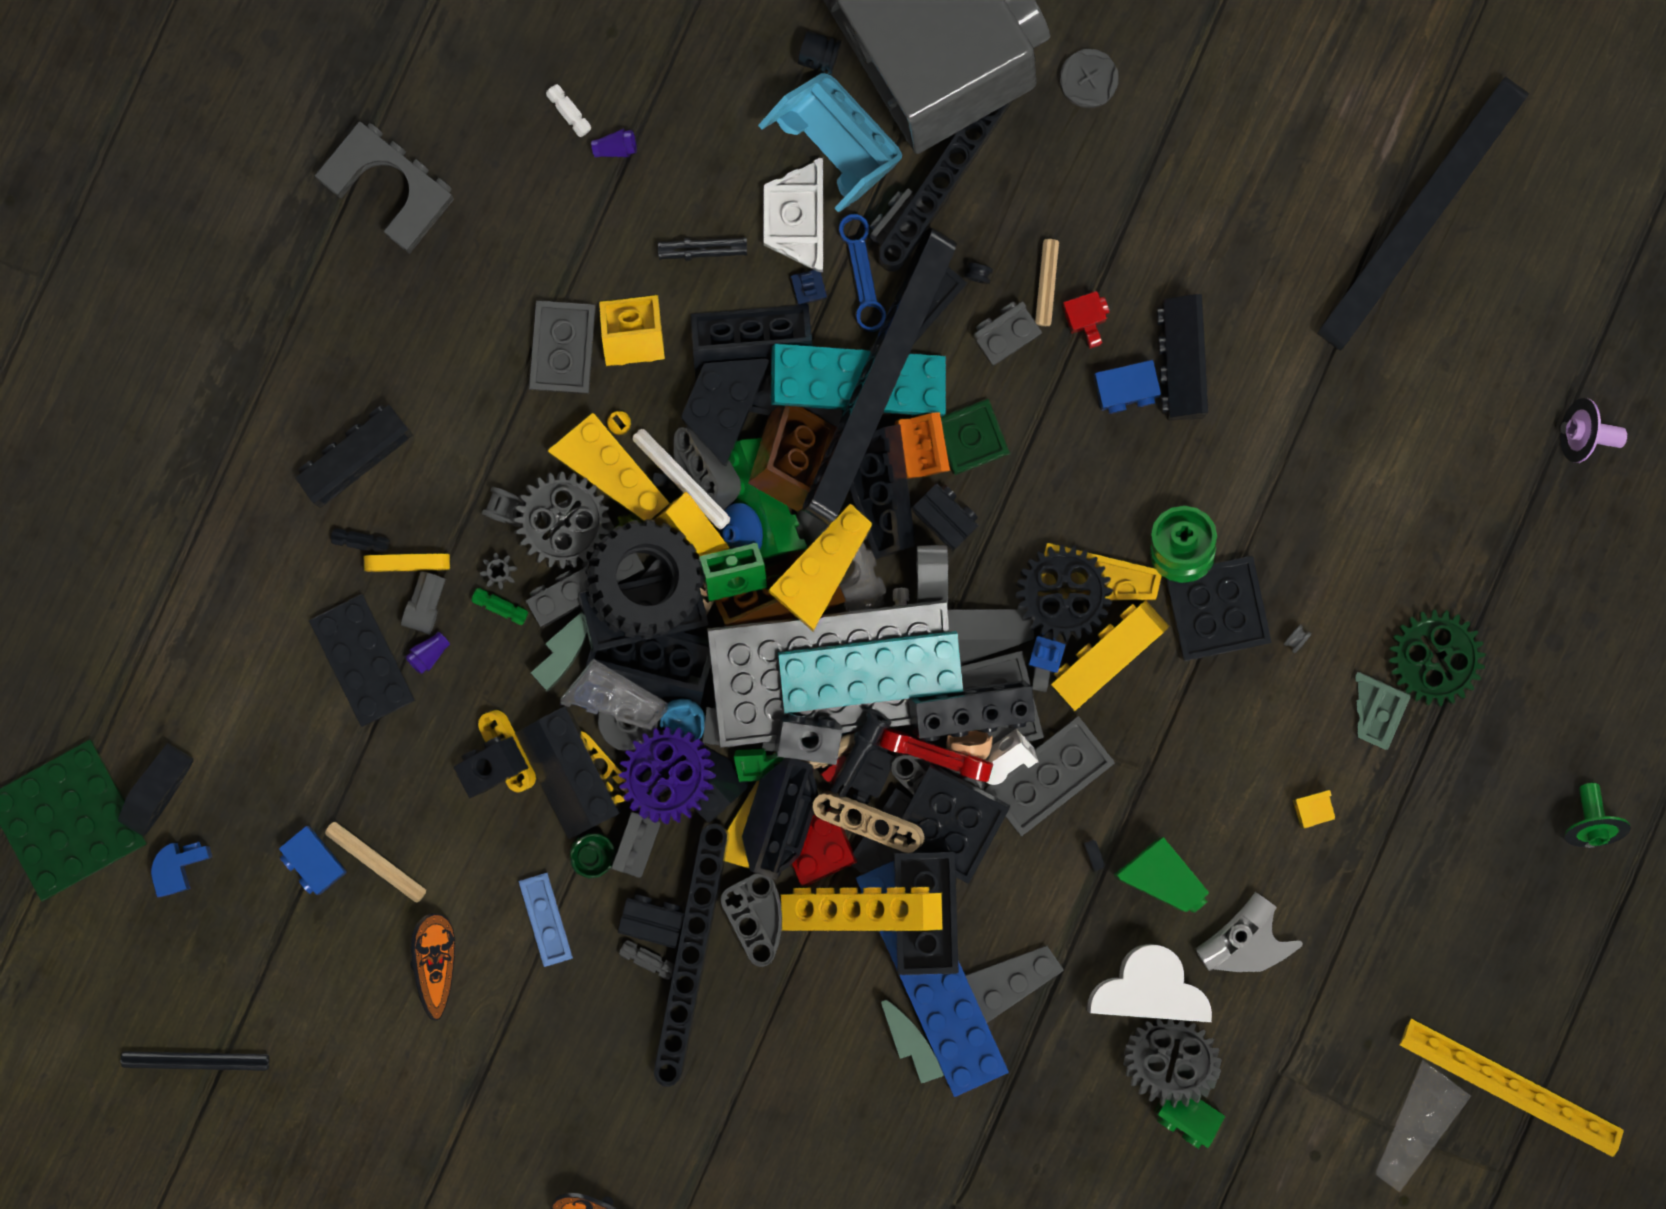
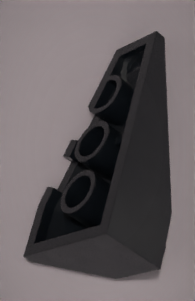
[657,721,753,824]

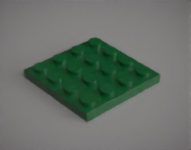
[0,740,148,902]

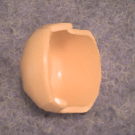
[946,730,993,760]

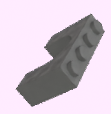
[315,121,454,254]

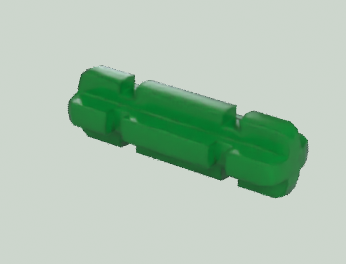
[471,588,528,625]

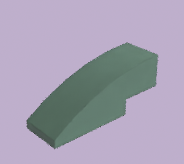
[531,612,588,692]
[881,999,944,1084]

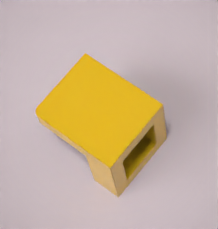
[1293,790,1335,829]

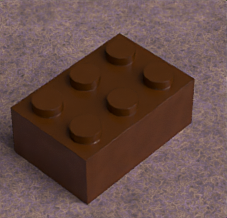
[748,405,837,512]

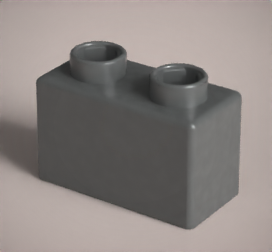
[823,0,1051,154]

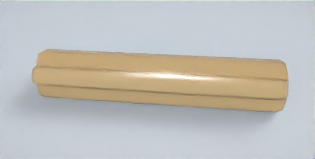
[1035,239,1059,327]

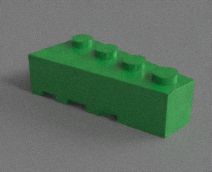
[729,438,808,560]

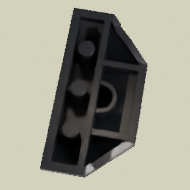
[742,758,818,879]

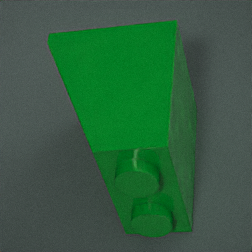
[1113,837,1209,913]

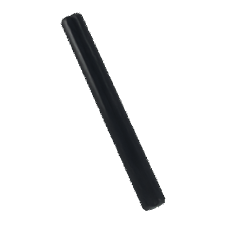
[121,1051,270,1071]

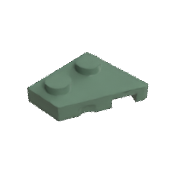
[1356,672,1411,750]

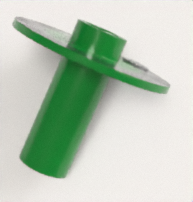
[1564,783,1631,848]

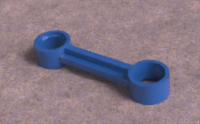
[839,214,886,332]

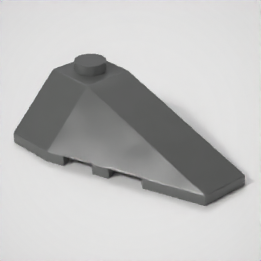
[948,609,1034,665]

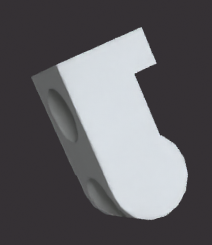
[985,728,1038,785]

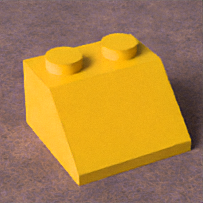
[599,295,665,366]

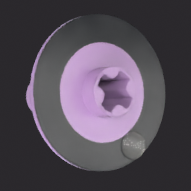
[1560,398,1627,463]

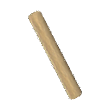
[325,822,426,902]

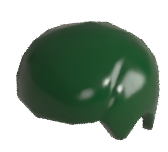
[569,833,616,879]

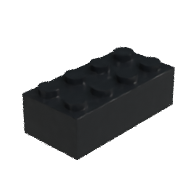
[894,852,959,975]

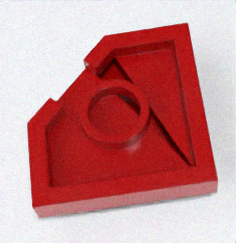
[792,807,857,887]

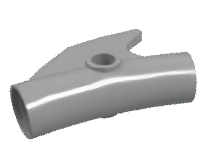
[1195,892,1303,972]

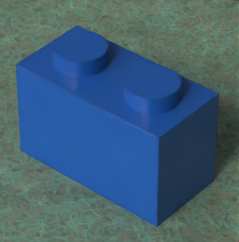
[1093,360,1161,414]
[279,826,347,895]

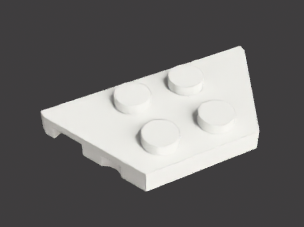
[764,158,823,272]

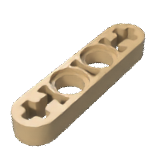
[813,791,924,853]

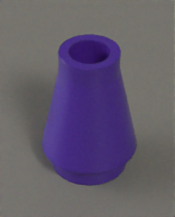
[591,128,637,158]
[405,632,450,674]

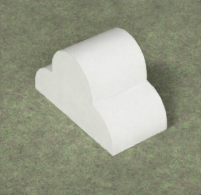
[1087,944,1212,1022]

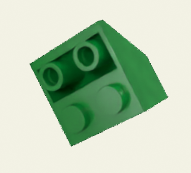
[1153,1098,1225,1149]

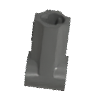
[401,571,446,635]

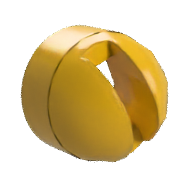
[607,411,631,435]

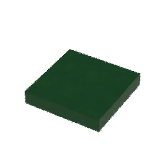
[941,399,1010,476]

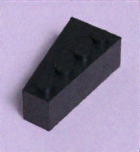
[850,425,916,559]

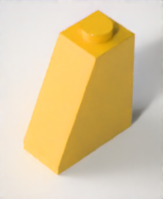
[655,492,730,559]

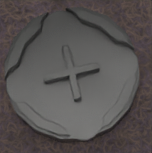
[1060,49,1118,108]

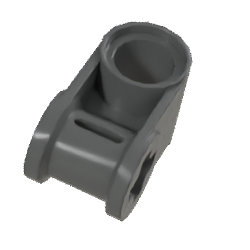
[481,486,541,528]

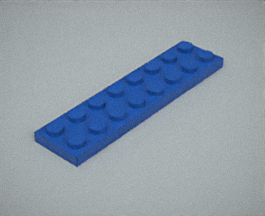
[856,861,1009,1097]

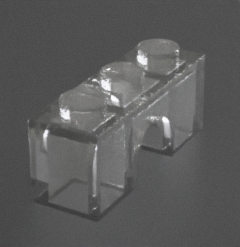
[818,525,886,612]

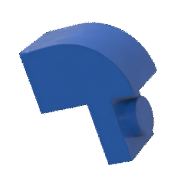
[151,842,212,897]

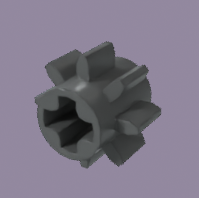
[480,553,518,590]

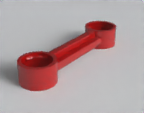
[879,728,994,782]

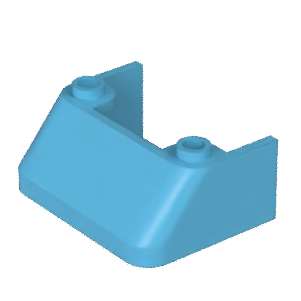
[758,73,902,212]

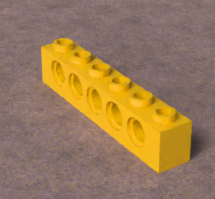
[781,887,942,931]

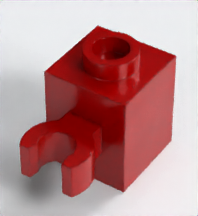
[1062,291,1110,349]

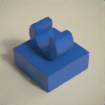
[1029,636,1066,673]

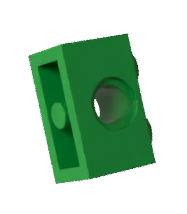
[699,543,767,601]

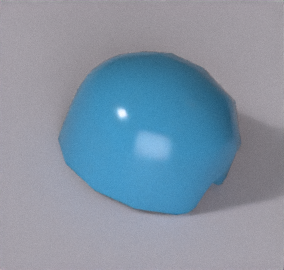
[660,698,705,741]

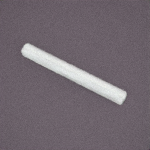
[633,429,730,529]

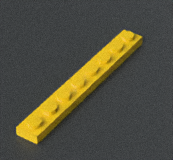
[1400,1019,1624,1157]

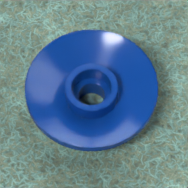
[719,503,763,549]

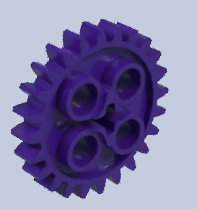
[619,727,716,825]

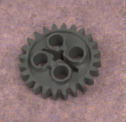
[512,472,610,569]
[1123,1018,1222,1108]

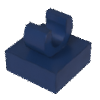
[791,270,827,305]

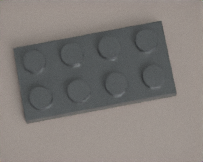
[985,716,1115,837]

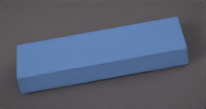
[518,873,573,967]

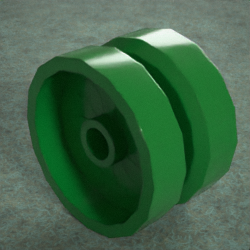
[1150,506,1217,583]

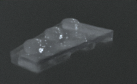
[560,659,668,730]

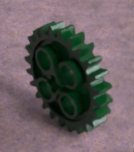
[1388,610,1486,706]

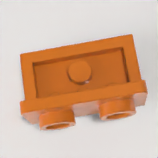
[895,412,950,479]

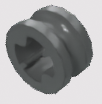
[1283,624,1312,654]

